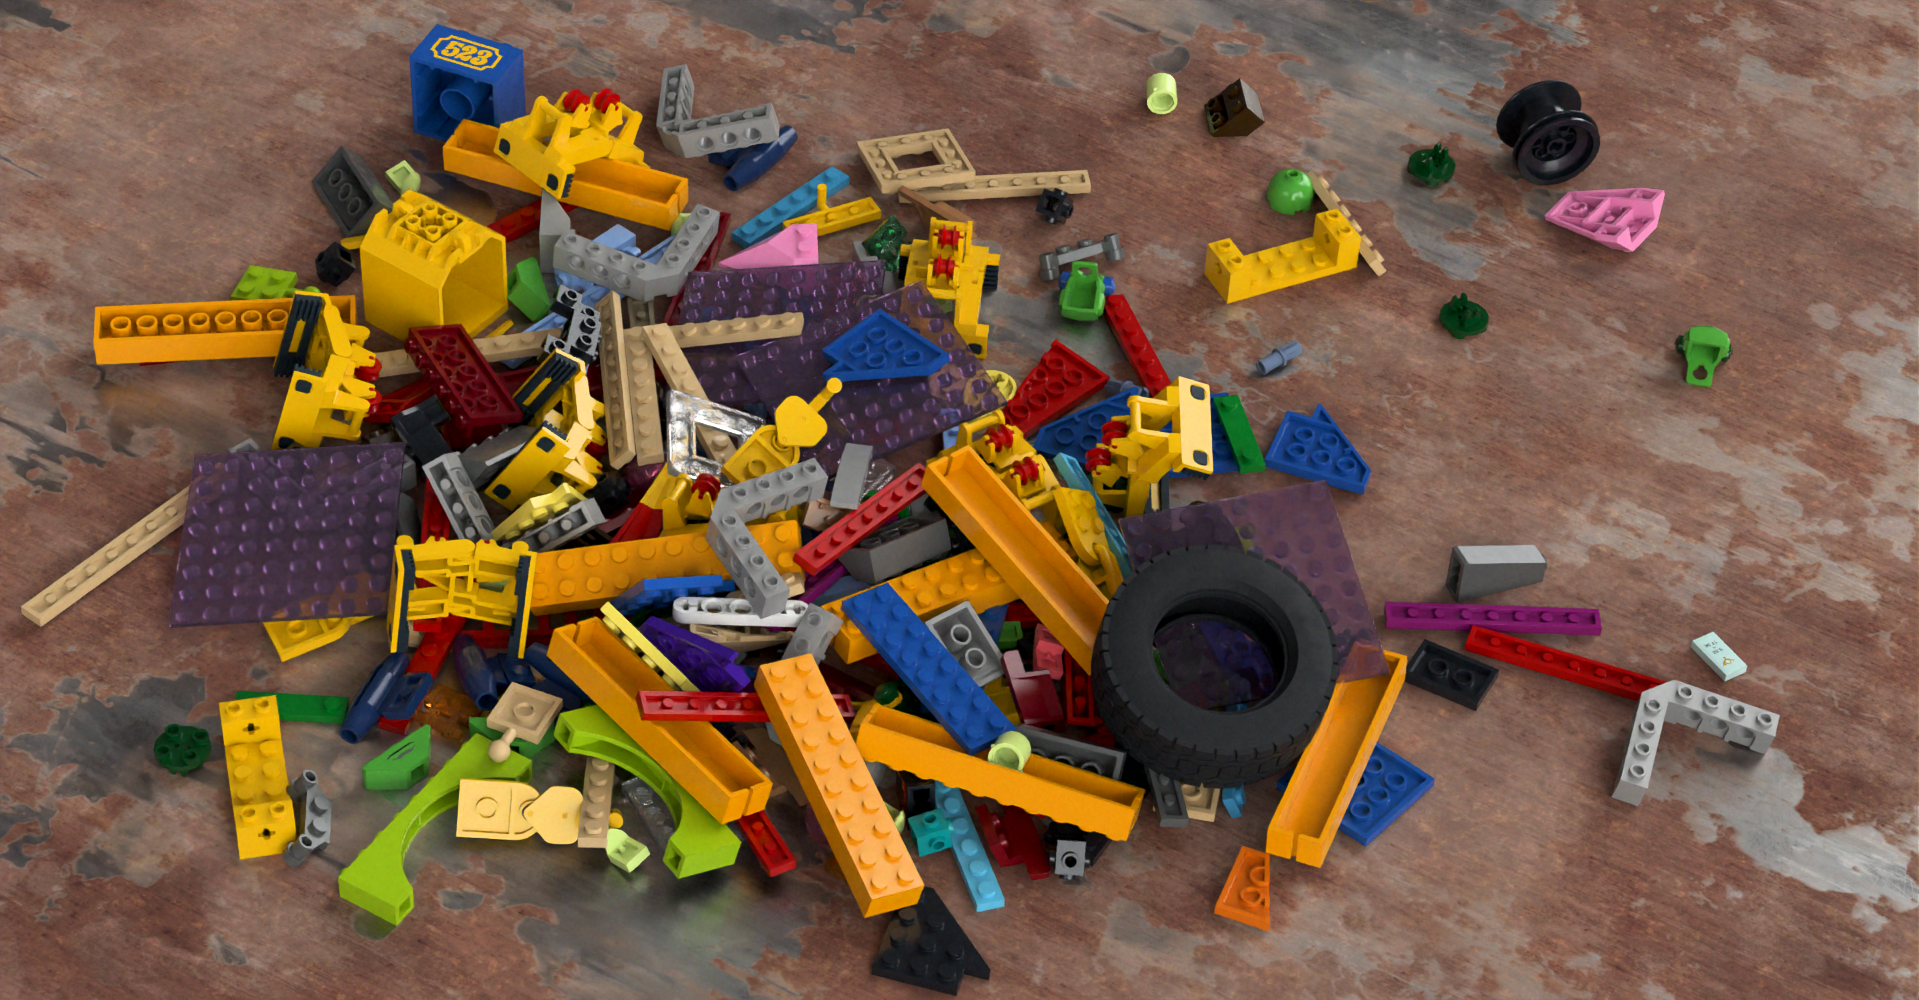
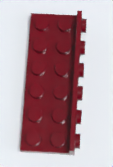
[404,324,523,439]

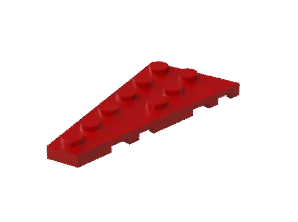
[984,339,1110,439]

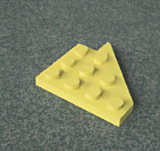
[491,483,587,542]

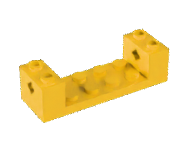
[1204,208,1361,304]
[219,695,297,859]

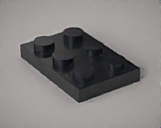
[1405,639,1499,711]

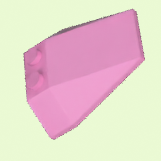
[1544,188,1665,252]

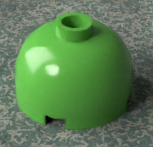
[1266,169,1315,215]

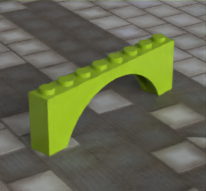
[553,705,741,879]
[338,733,533,926]

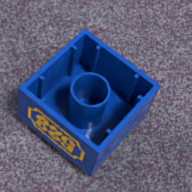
[409,24,526,142]

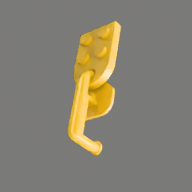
[720,378,842,485]
[1052,487,1124,601]
[261,574,417,662]
[456,778,623,844]

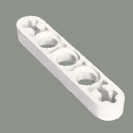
[672,597,809,627]

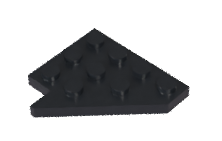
[872,886,991,996]

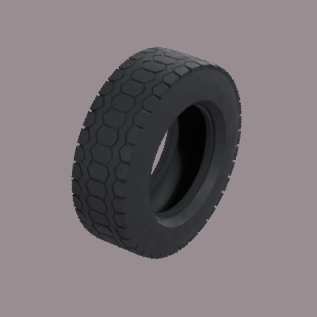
[1091,544,1338,789]

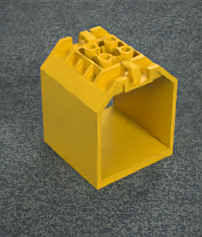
[360,189,508,342]

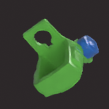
[1058,261,1116,321]

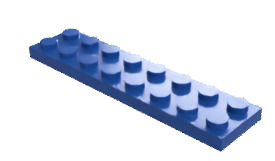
[841,582,1017,756]

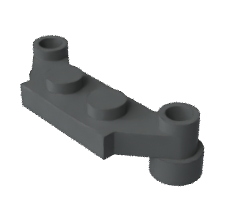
[1038,233,1125,281]
[282,769,332,867]

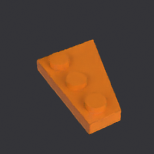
[1214,845,1270,932]

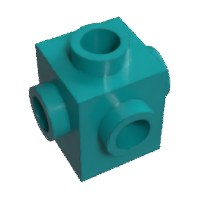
[908,808,954,857]

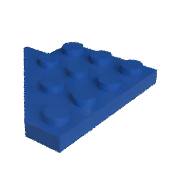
[1264,404,1371,495]

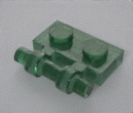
[861,214,912,273]

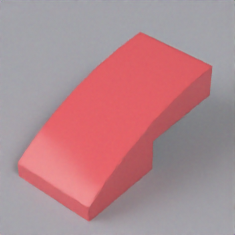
[1033,623,1065,681]

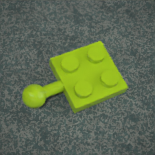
[231,265,321,301]

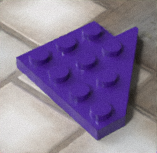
[637,616,751,692]

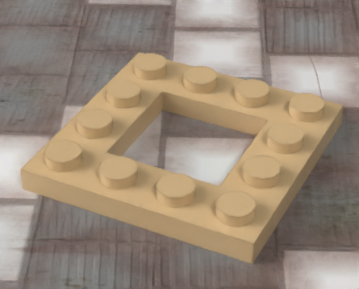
[856,128,976,194]

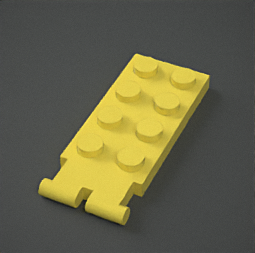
[600,602,701,692]

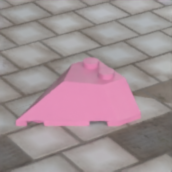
[718,223,820,298]

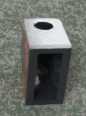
[896,770,935,831]

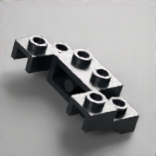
[537,284,602,376]
[390,395,487,493]

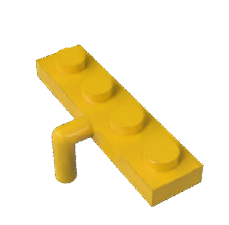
[782,184,881,237]

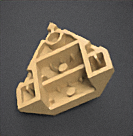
[688,613,794,654]

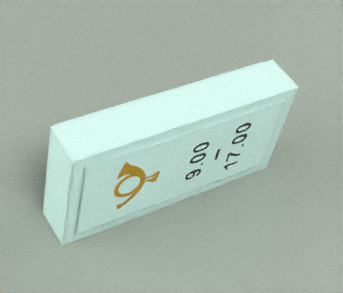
[1691,632,1747,682]

